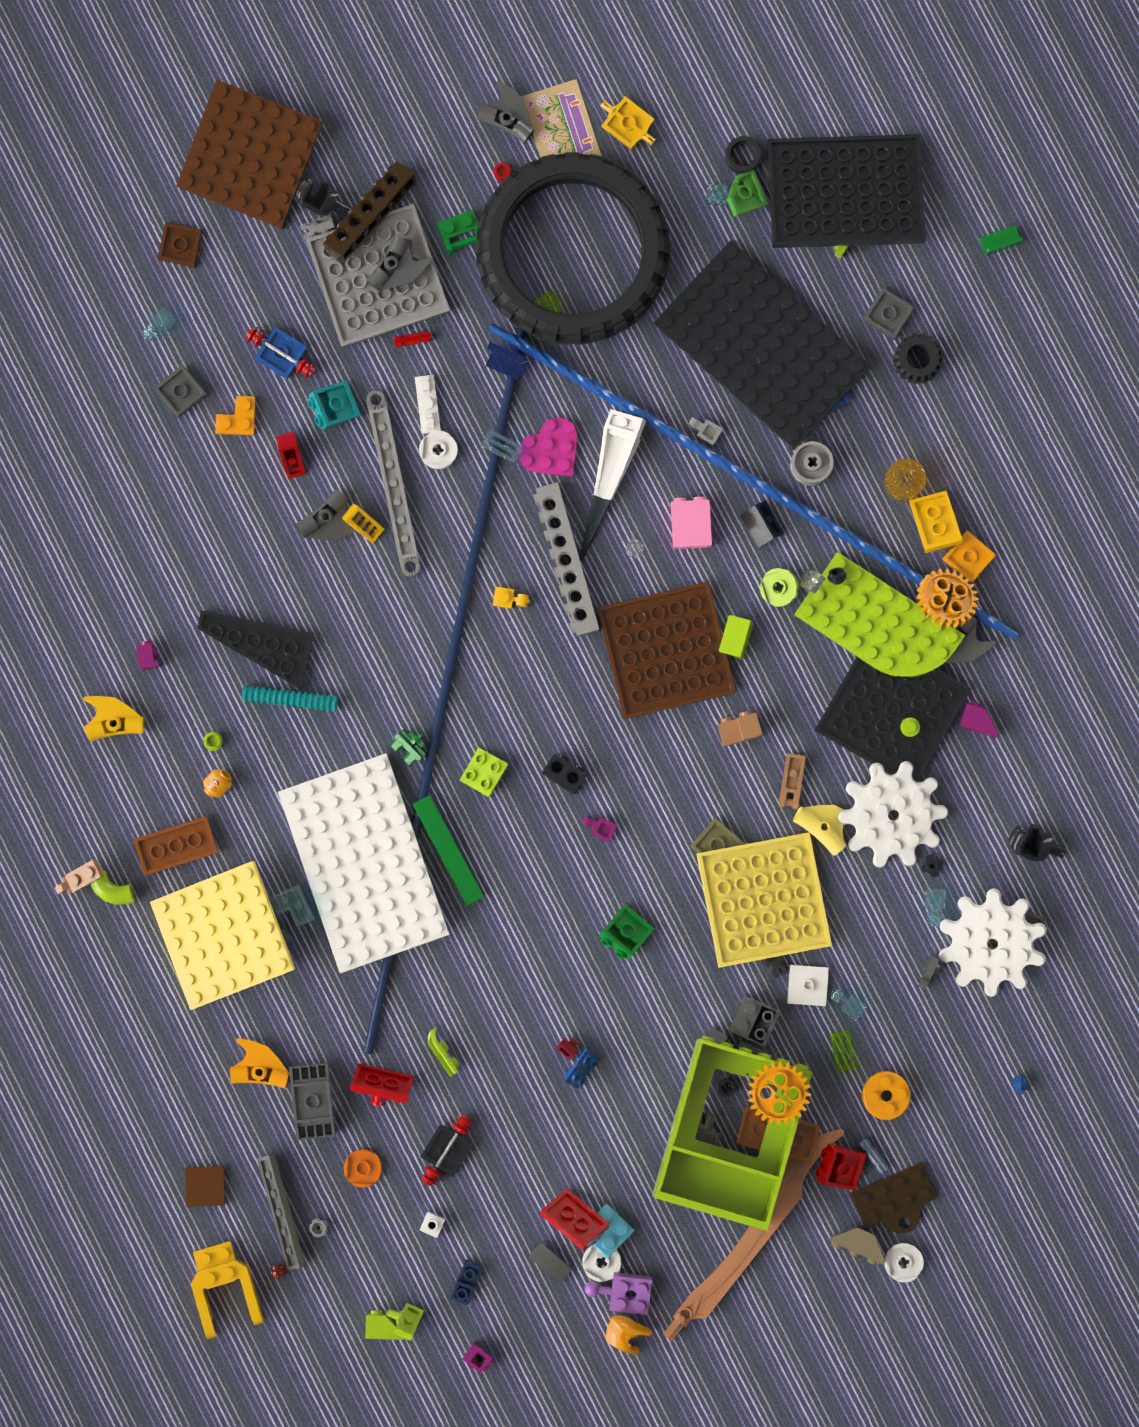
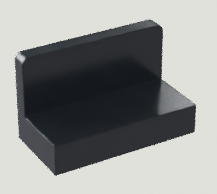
[740,500,784,547]

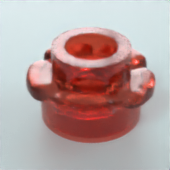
[268,1264,287,1279]

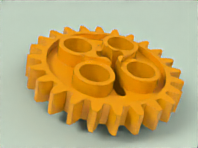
[916,568,979,628]
[747,1061,811,1125]

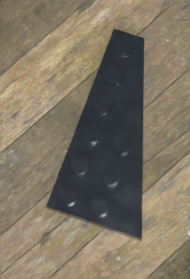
[197,610,314,690]

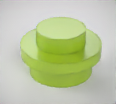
[900,718,920,737]
[203,732,223,751]

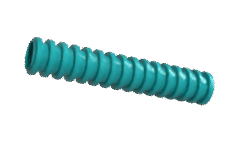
[242,685,338,712]

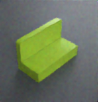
[719,615,754,660]

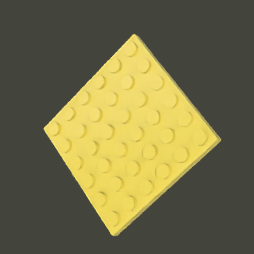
[696,832,832,968]
[150,861,295,1010]

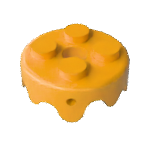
[861,1071,911,1120]

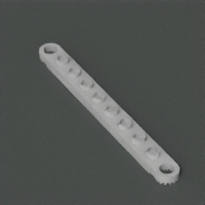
[366,390,420,577]

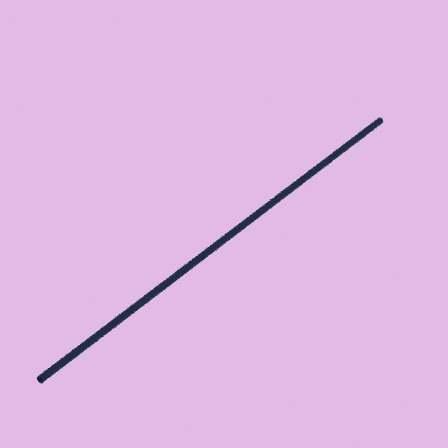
[363,328,526,1054]

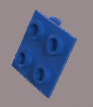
[564,1048,599,1089]

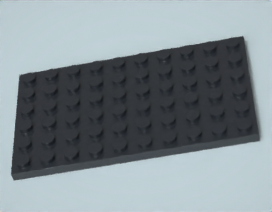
[653,240,871,451]

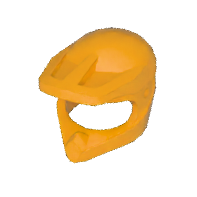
[605,1315,652,1356]

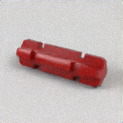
[394,331,431,348]

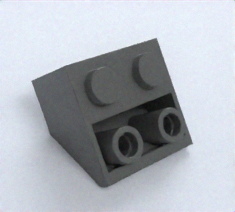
[729,995,781,1047]

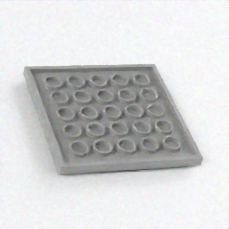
[306,204,450,348]

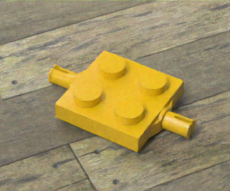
[600,96,656,150]

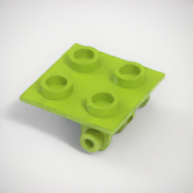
[459,747,509,797]

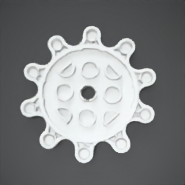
[838,761,948,868]
[939,888,1047,997]

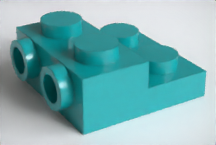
[308,380,361,430]

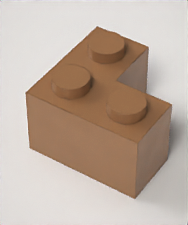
[717,710,762,747]

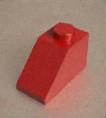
[276,431,306,479]

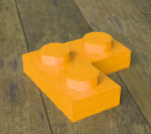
[215,396,256,436]

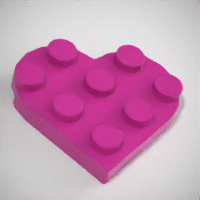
[518,418,577,477]

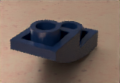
[450,1259,483,1305]

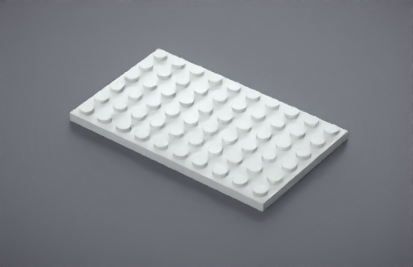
[278,754,450,974]

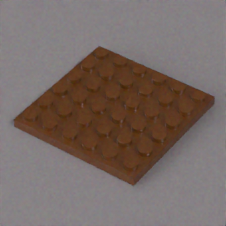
[176,79,323,229]
[597,581,736,720]

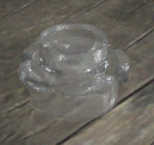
[625,539,644,558]

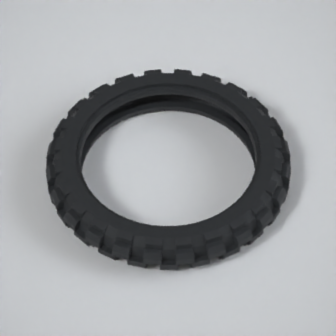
[476,152,670,345]

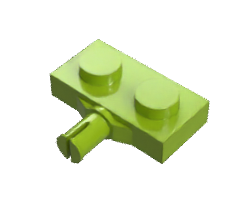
[386,1303,424,1341]

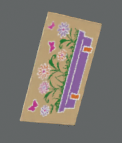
[521,79,601,158]

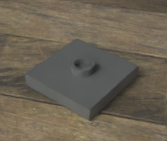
[862,287,915,340]
[153,364,207,418]

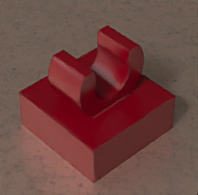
[555,1036,580,1061]

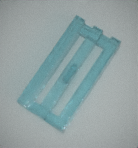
[481,429,524,464]

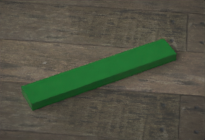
[412,795,484,906]

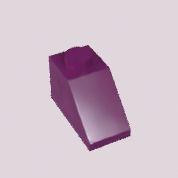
[959,702,999,738]

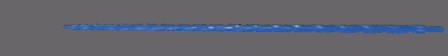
[489,323,1019,640]

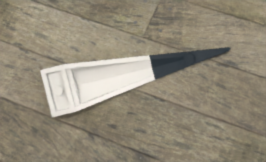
[579,409,646,562]

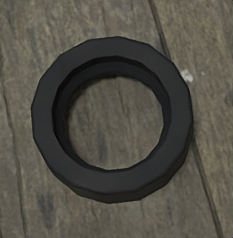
[725,136,761,174]

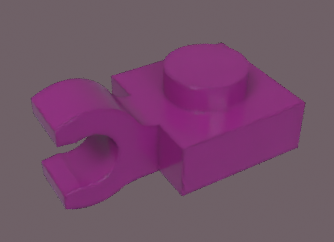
[582,816,617,843]

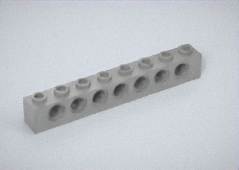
[533,482,599,637]

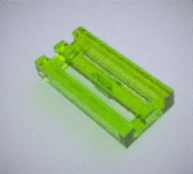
[829,1030,856,1072]

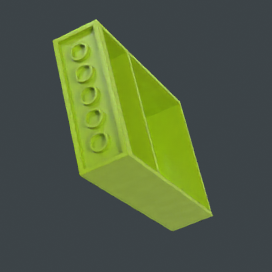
[652,1036,812,1231]

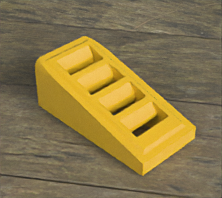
[342,504,385,544]

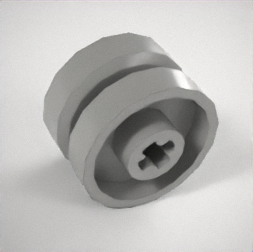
[790,441,834,487]

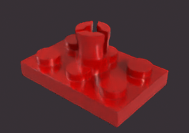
[350,1063,414,1107]
[540,1188,610,1251]

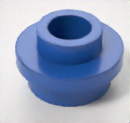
[1014,1075,1027,1094]

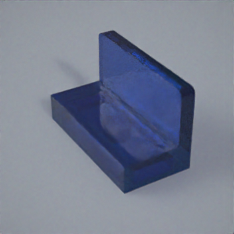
[486,342,528,380]

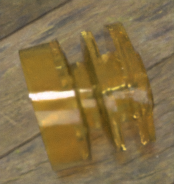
[883,458,926,502]

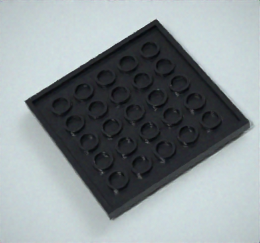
[814,656,971,782]

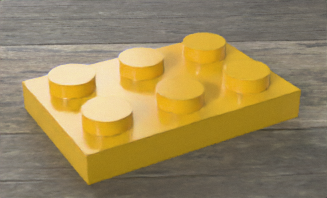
[909,491,963,553]

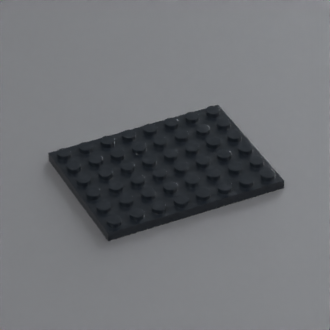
[767,134,926,248]

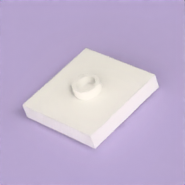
[787,965,829,1006]

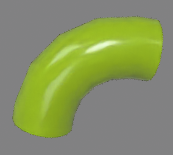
[90,871,135,905]

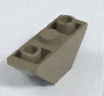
[829,1226,885,1266]

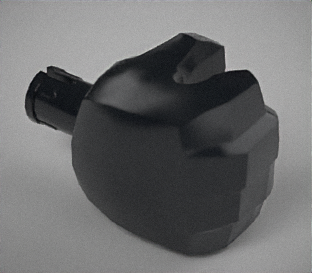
[296,179,352,218]
[1008,824,1066,861]

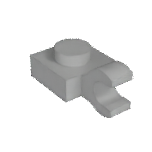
[300,215,334,239]
[688,417,723,446]

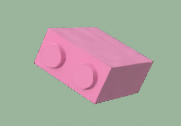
[671,497,712,549]

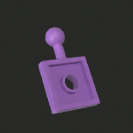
[585,1272,652,1315]

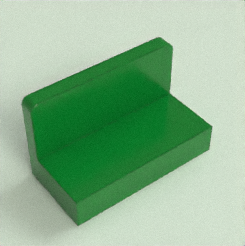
[979,225,1024,257]

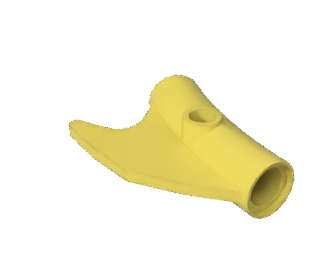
[793,805,847,856]

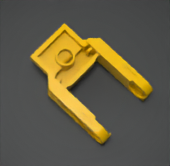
[191,1241,264,1339]

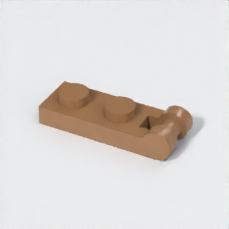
[778,753,806,809]

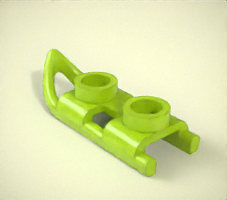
[428,1027,460,1077]

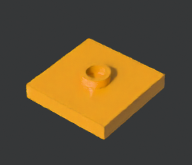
[942,530,996,584]

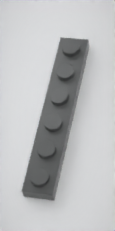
[257,1154,305,1271]

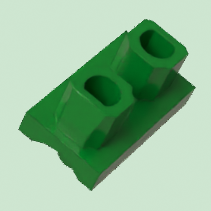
[391,730,427,765]

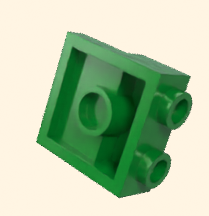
[599,904,654,960]

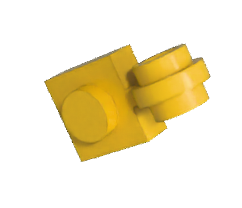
[493,587,530,609]

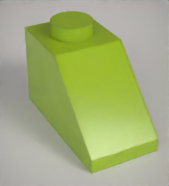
[365,1310,405,1340]

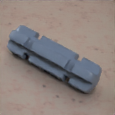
[859,1138,888,1173]

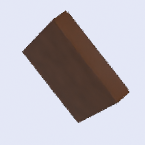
[157,222,203,268]
[185,1166,225,1207]

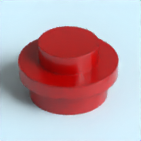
[493,163,512,182]

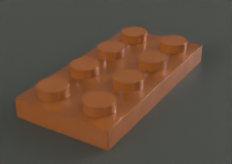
[133,816,219,876]
[736,1106,820,1163]

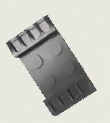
[289,1063,336,1141]

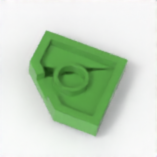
[727,170,768,217]

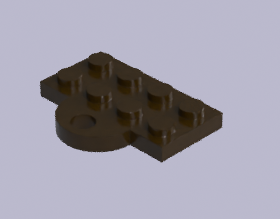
[850,1162,936,1233]

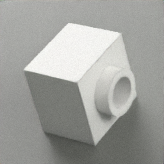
[420,1211,445,1238]

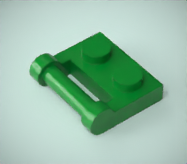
[437,210,478,255]

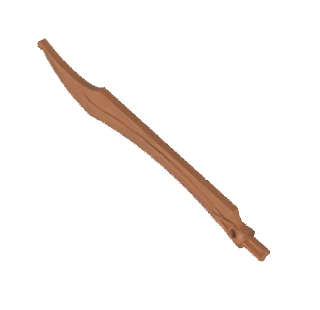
[663,1129,845,1341]

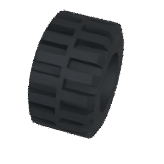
[893,333,943,384]

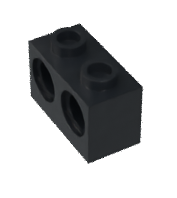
[542,753,586,795]

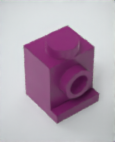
[136,640,161,670]
[462,1342,493,1374]

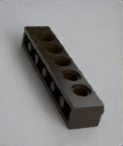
[323,161,416,264]

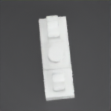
[415,375,441,434]

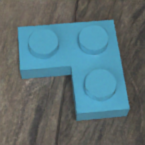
[593,1204,635,1259]

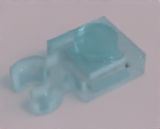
[706,184,730,206]

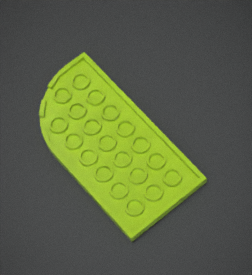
[794,552,965,677]

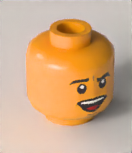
[203,769,232,798]

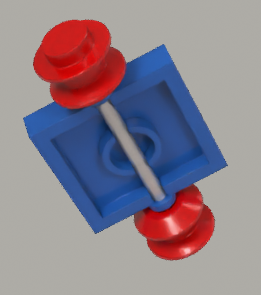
[246,327,316,380]

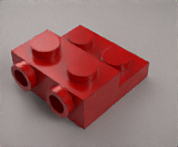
[815,1143,867,1191]

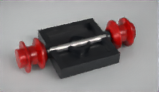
[420,1114,473,1186]

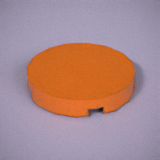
[343,1149,382,1188]

